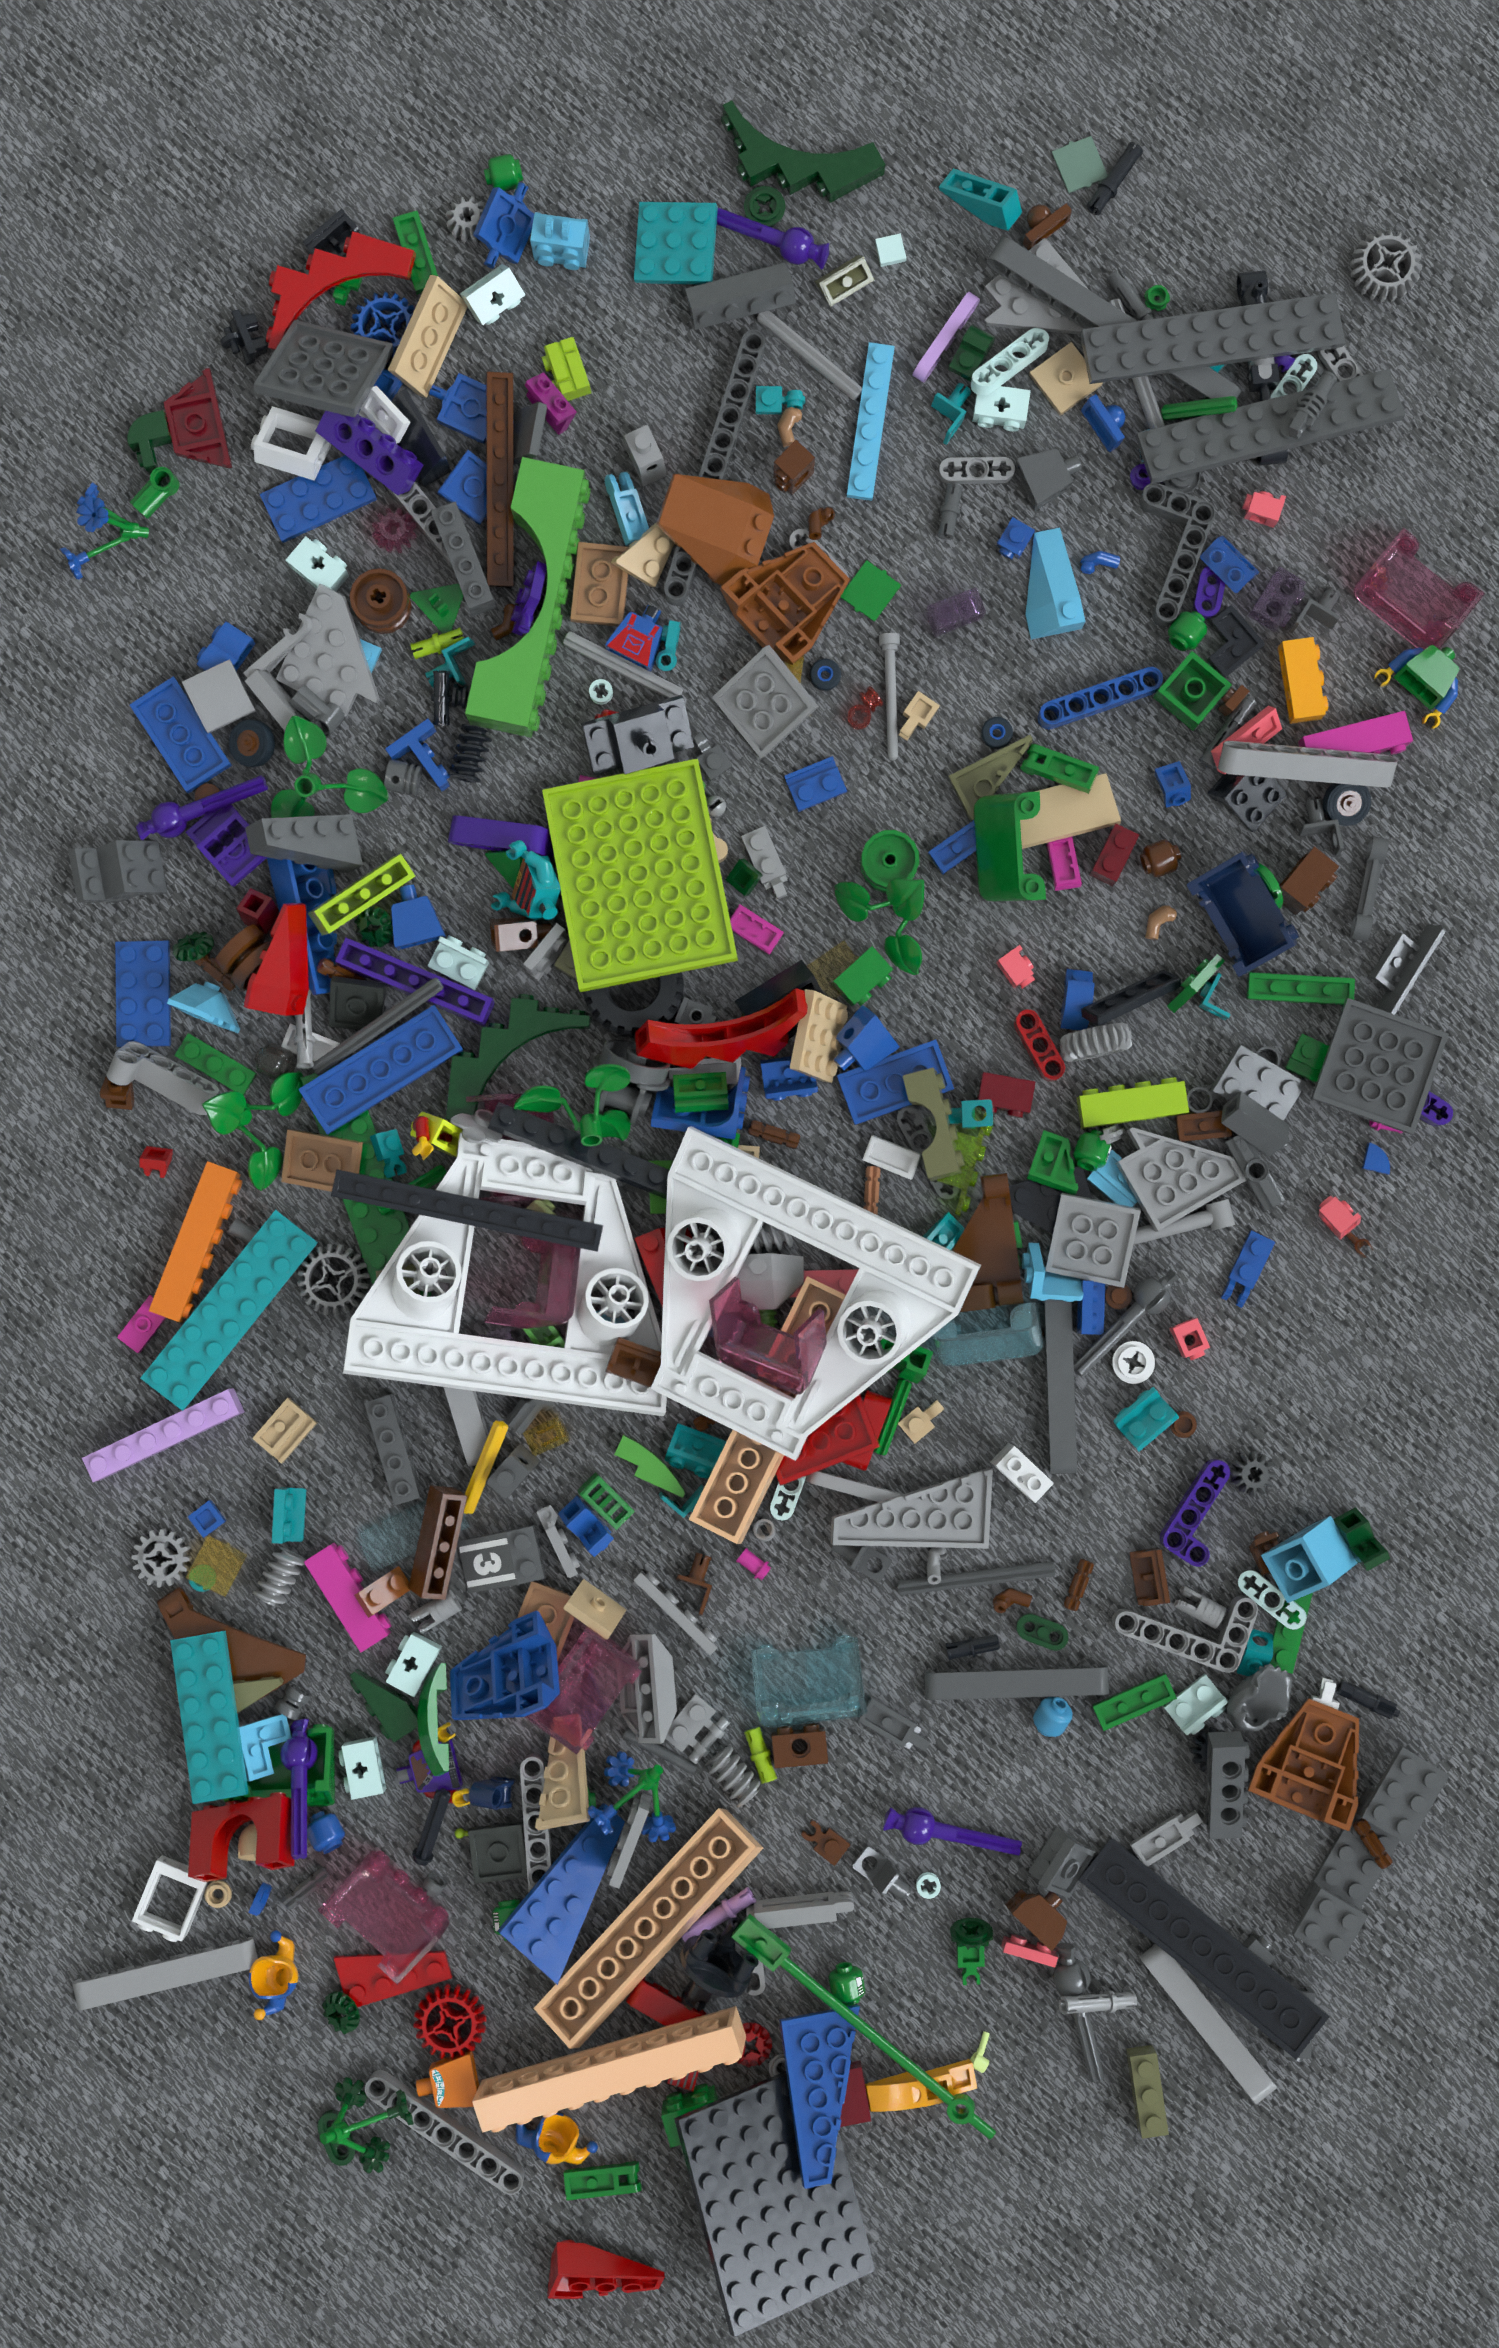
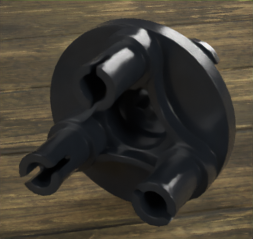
[680,1917,759,2012]

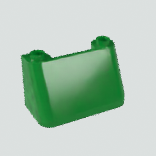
[974,791,1046,902]
[223,1724,335,1807]

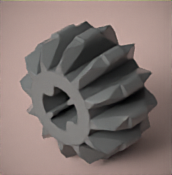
[1230,1451,1276,1497]

